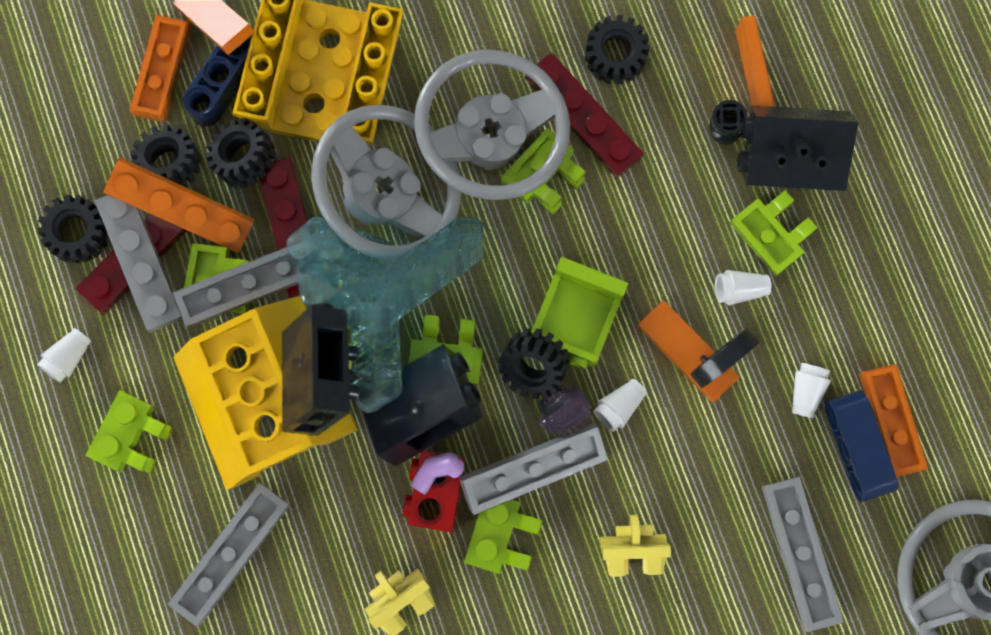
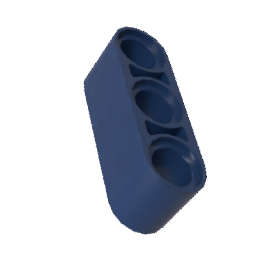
[183,36,252,127]
[825,390,898,502]

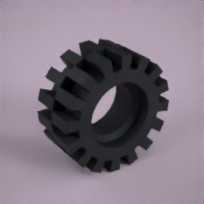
[585,15,650,85]
[205,118,276,188]
[130,125,201,188]
[37,195,109,264]
[498,328,570,399]

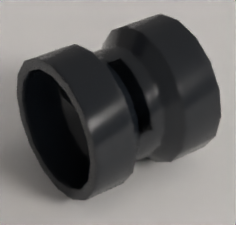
[709,100,748,145]

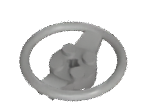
[414,49,570,200]
[311,105,462,260]
[897,500,991,635]

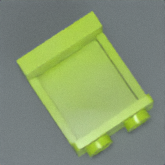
[531,257,628,370]

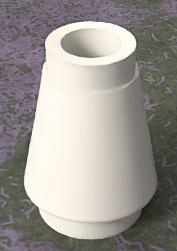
[715,270,771,306]
[37,328,91,383]
[792,363,831,419]
[593,379,647,432]

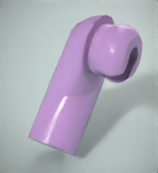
[410,452,465,495]

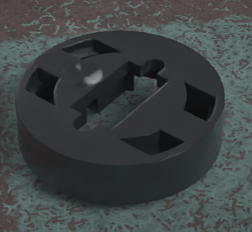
[690,327,759,389]

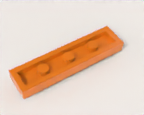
[103,157,254,254]

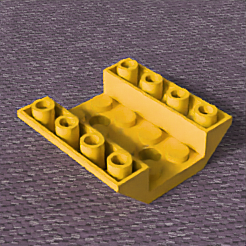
[233,0,404,145]
[173,296,359,490]

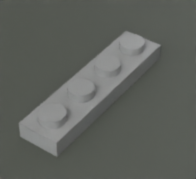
[94,195,183,333]
[172,238,325,329]
[459,423,608,514]
[762,476,844,632]
[167,482,290,627]

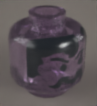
[538,384,593,437]

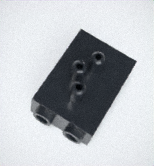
[737,105,858,191]
[282,303,360,436]
[358,344,483,467]

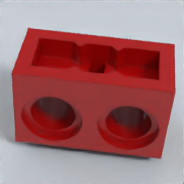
[402,451,465,533]

